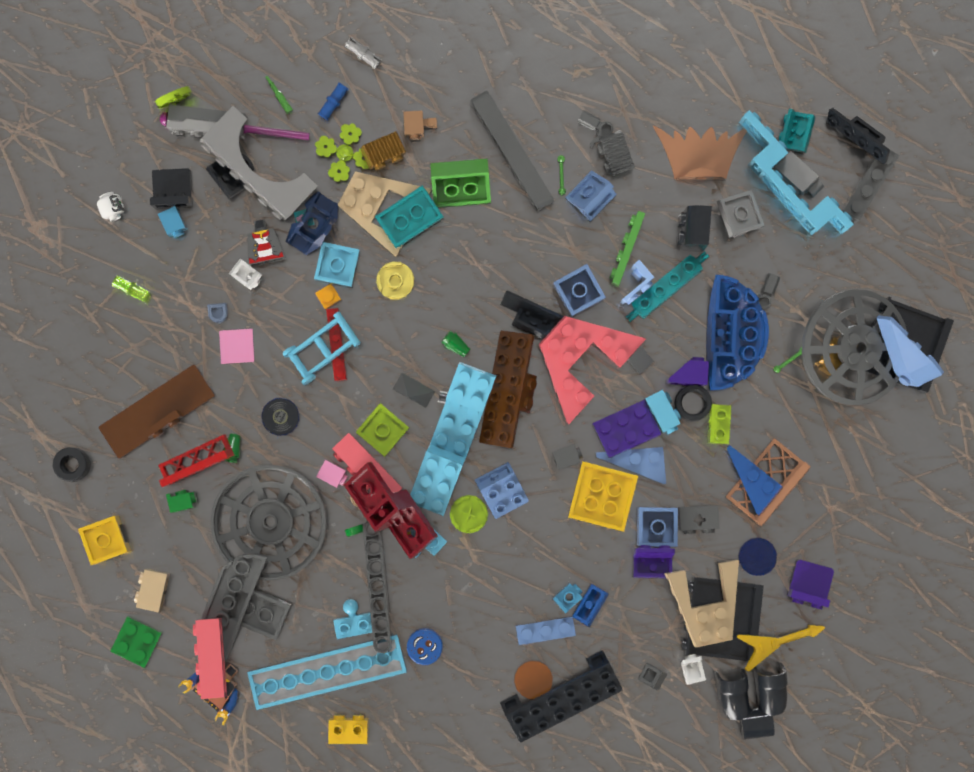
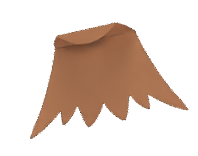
[653,125,747,180]

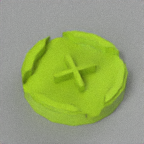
[155,86,192,109]
[450,495,488,533]

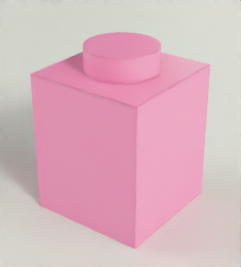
[316,460,348,488]

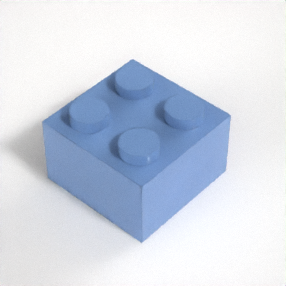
[553,264,606,318]
[637,507,678,547]

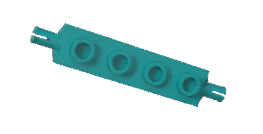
[625,251,709,322]

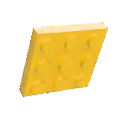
[568,461,638,532]

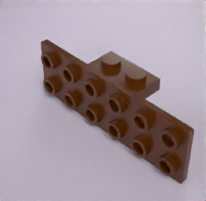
[479,330,537,449]
[98,365,215,458]

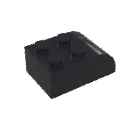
[677,205,712,252]

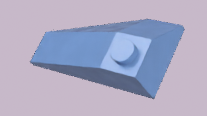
[877,315,944,387]

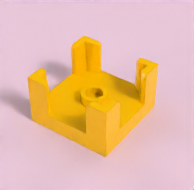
[78,515,131,565]

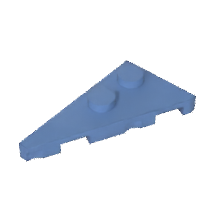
[596,447,666,484]

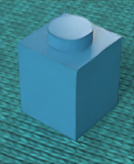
[158,206,187,238]

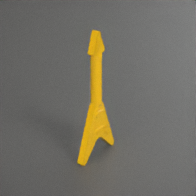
[737,625,825,671]

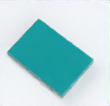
[375,185,444,249]

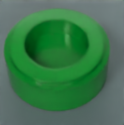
[345,524,363,537]

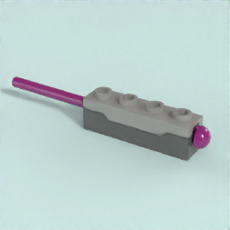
[160,105,310,140]

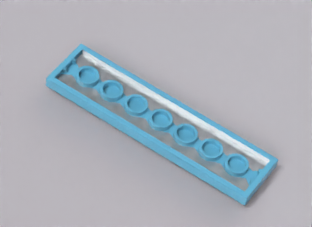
[247,634,407,710]

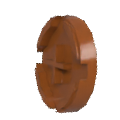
[514,660,553,699]

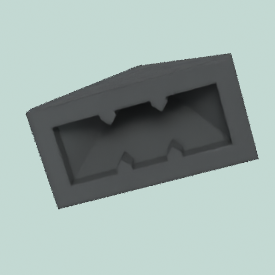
[393,373,435,408]

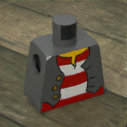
[247,220,286,267]

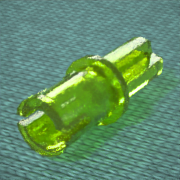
[112,275,150,302]

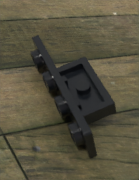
[826,108,890,164]
[500,290,564,339]

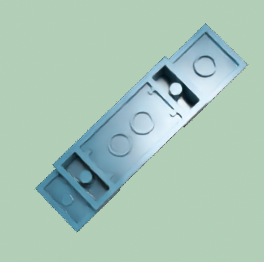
[739,110,854,235]
[410,362,496,516]

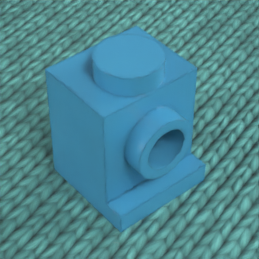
[552,583,583,613]

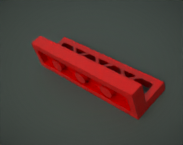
[158,434,234,487]

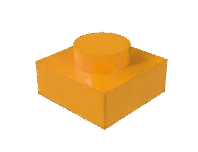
[315,283,341,310]

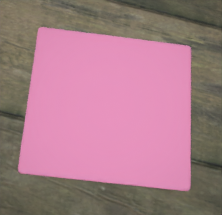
[219,329,254,364]

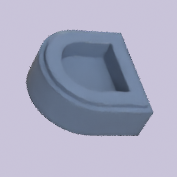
[207,303,228,323]

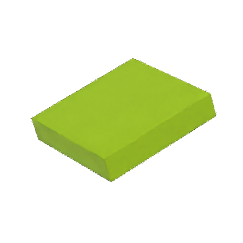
[356,403,409,457]

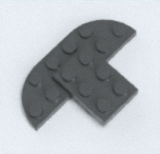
[202,553,291,662]

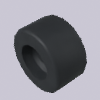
[52,447,90,482]

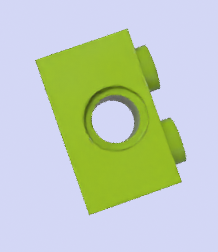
[707,404,731,444]

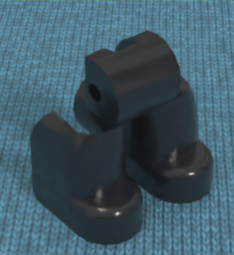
[714,662,788,740]

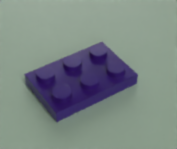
[593,400,661,458]

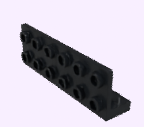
[500,650,623,742]

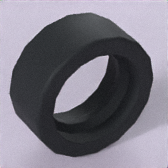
[674,384,712,421]

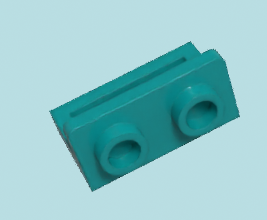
[779,108,816,153]

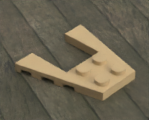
[338,171,432,258]
[665,560,739,647]

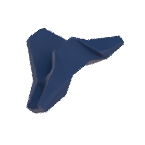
[286,191,338,255]

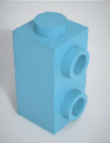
[644,390,681,434]

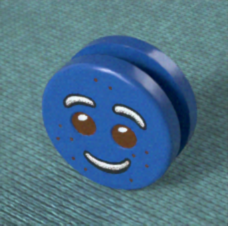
[407,628,443,665]

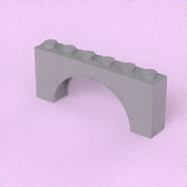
[200,106,318,221]

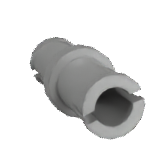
[344,37,382,69]

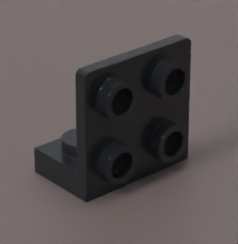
[150,168,192,208]

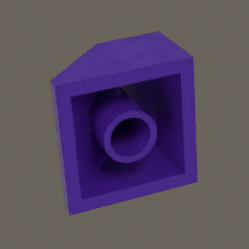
[665,357,709,387]

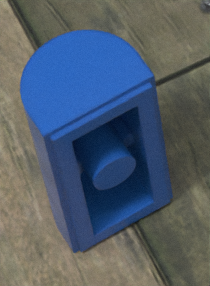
[572,584,609,627]

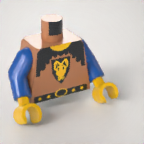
[178,664,238,725]

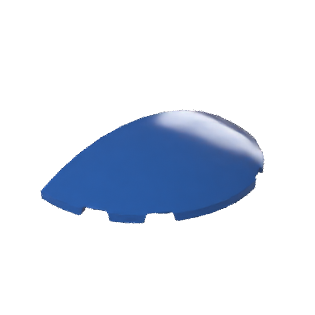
[706,275,769,390]

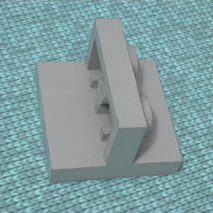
[717,190,765,238]

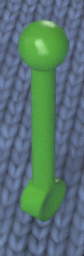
[557,155,566,195]
[774,347,802,373]

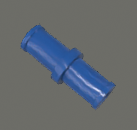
[317,82,349,121]

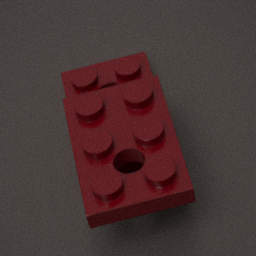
[344,462,438,559]

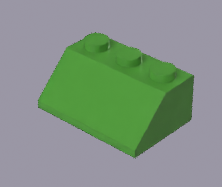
[430,159,491,207]

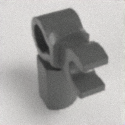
[578,110,613,148]
[757,273,780,310]

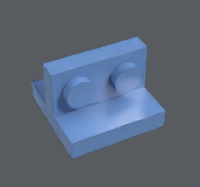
[565,170,617,221]

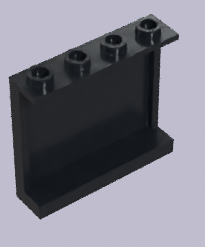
[865,297,954,393]
[681,577,764,662]

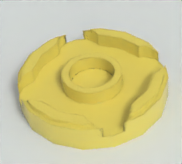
[376,261,414,300]

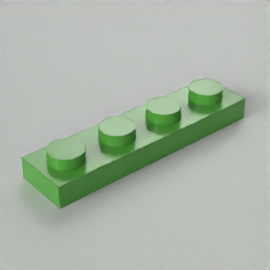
[609,211,645,287]

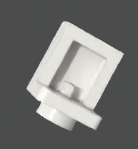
[229,259,262,290]
[681,654,706,685]

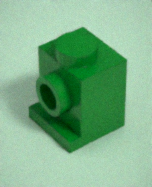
[166,490,197,513]

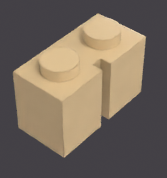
[134,569,170,612]

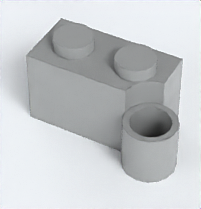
[775,151,824,198]

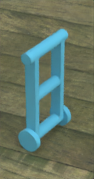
[282,311,361,385]

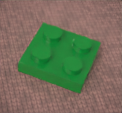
[110,616,162,668]

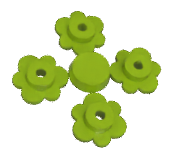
[315,123,369,182]

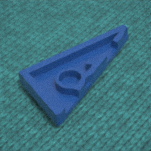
[727,445,783,516]

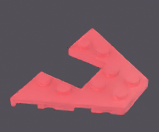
[539,316,646,424]

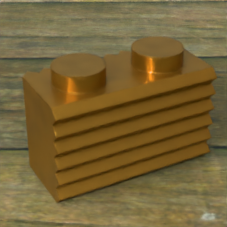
[360,131,406,171]

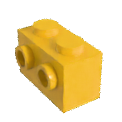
[328,715,369,744]

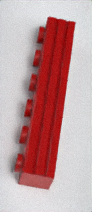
[326,308,347,381]

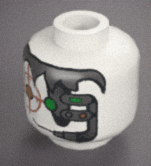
[97,192,125,222]

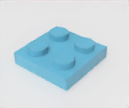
[314,242,360,288]

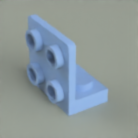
[620,260,654,305]

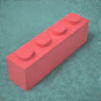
[332,433,403,493]
[193,618,227,699]

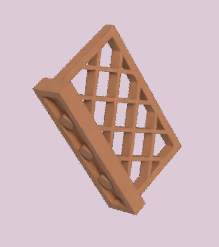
[725,438,811,527]

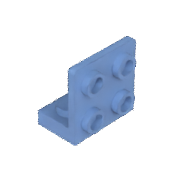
[475,462,529,519]

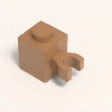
[403,111,437,140]

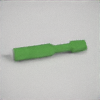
[265,75,293,114]

